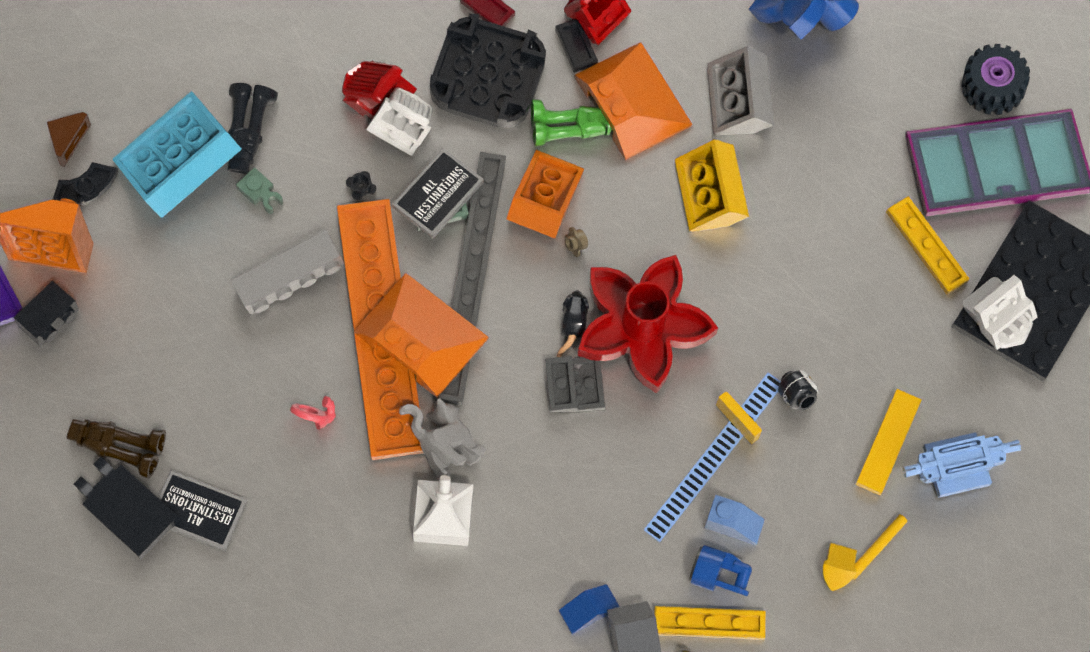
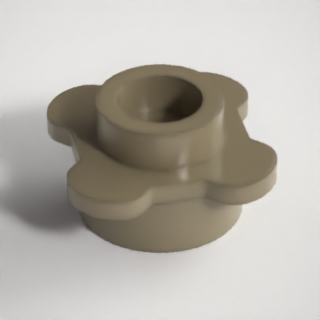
[565,227,588,257]

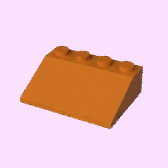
[0,199,94,273]

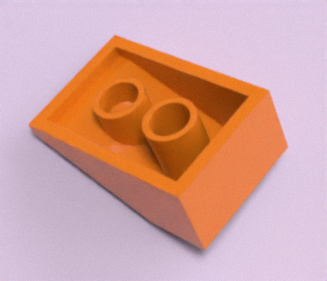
[506,150,584,238]

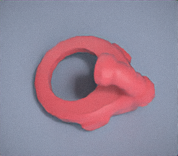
[290,396,336,430]

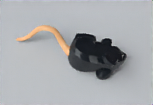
[557,290,589,357]

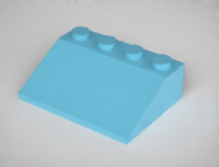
[112,91,242,218]

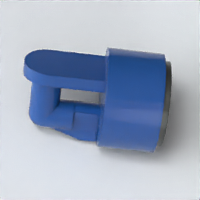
[689,545,752,597]

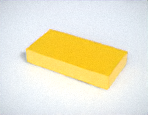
[716,391,762,445]

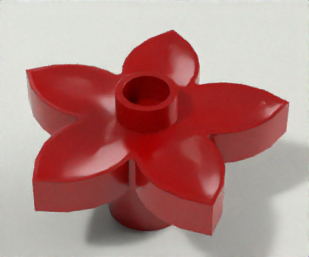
[578,255,718,393]

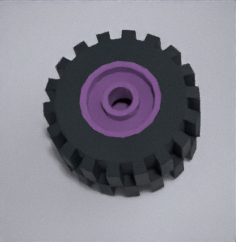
[962,44,1030,115]

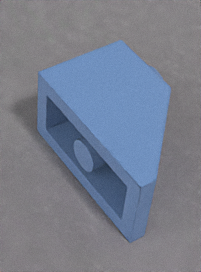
[704,495,765,545]

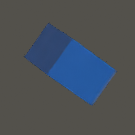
[559,584,620,635]

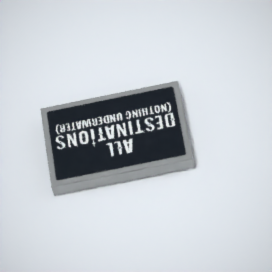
[392,148,484,239]
[158,470,247,552]

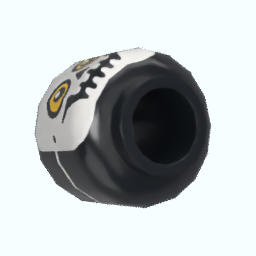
[778,370,818,410]

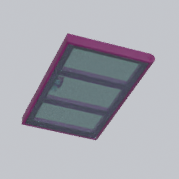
[905,109,1090,217]

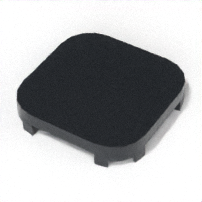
[430,13,546,128]

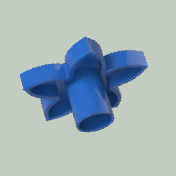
[748,0,859,40]

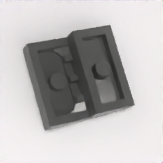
[545,356,606,412]

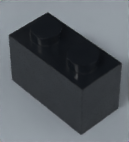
[14,280,79,347]

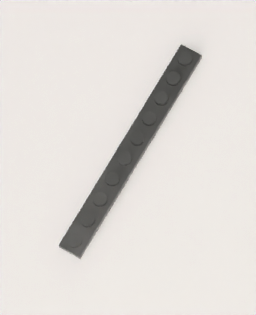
[436,152,506,405]

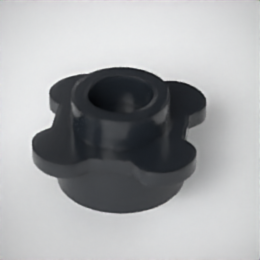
[346,171,376,200]

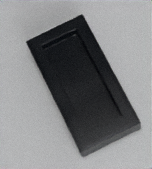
[555,19,598,73]

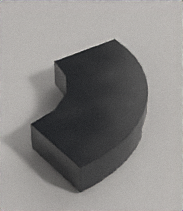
[52,162,119,206]

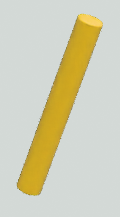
[852,514,908,580]

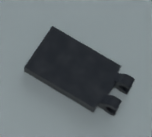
[73,456,180,560]

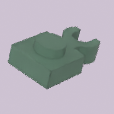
[236,167,283,214]

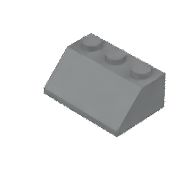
[707,46,774,135]

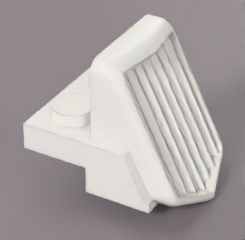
[366,88,433,156]
[963,275,1037,350]

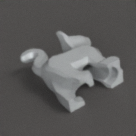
[399,398,486,479]

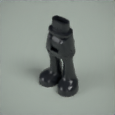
[228,83,278,174]

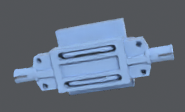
[902,432,1021,498]

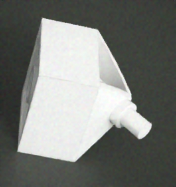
[413,475,473,546]

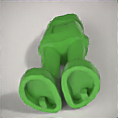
[531,99,613,146]

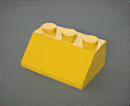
[675,139,749,232]

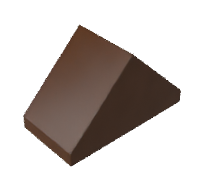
[47,112,91,167]

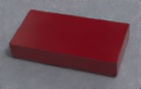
[460,0,515,26]

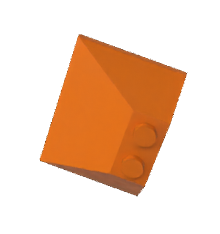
[574,42,693,160]
[354,273,489,398]

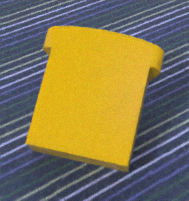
[823,543,857,591]

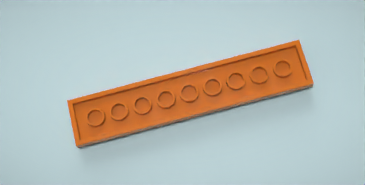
[337,199,424,460]

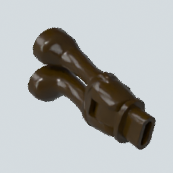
[66,419,166,479]

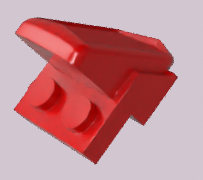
[564,0,632,45]
[342,60,417,119]

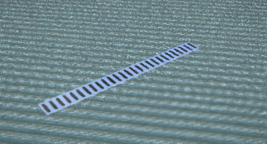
[644,372,781,542]

